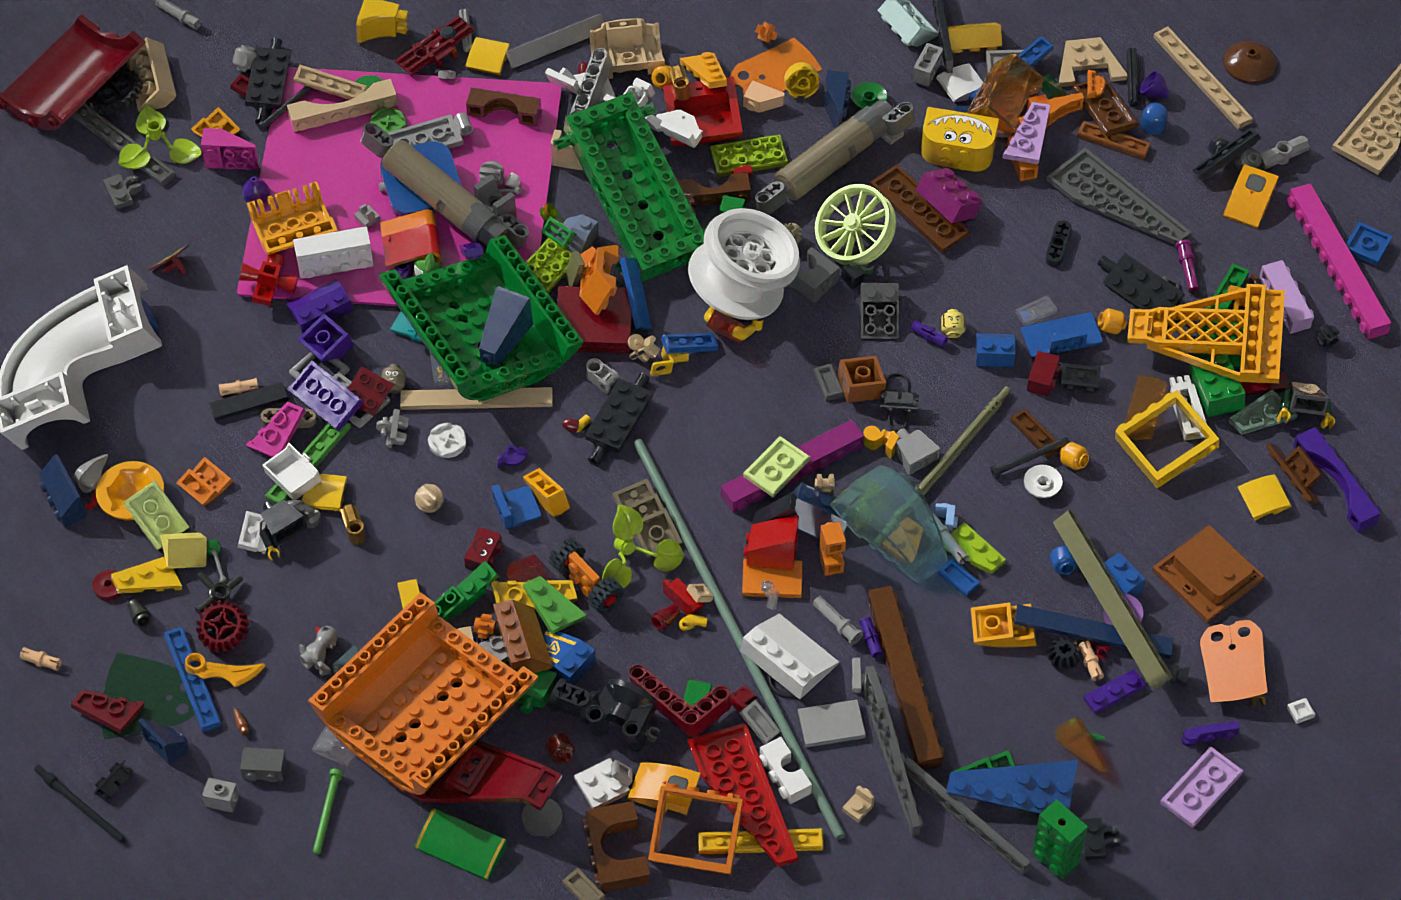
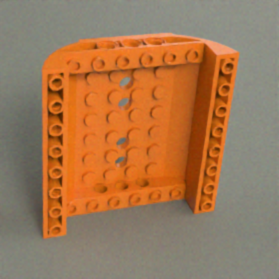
[308,592,539,795]

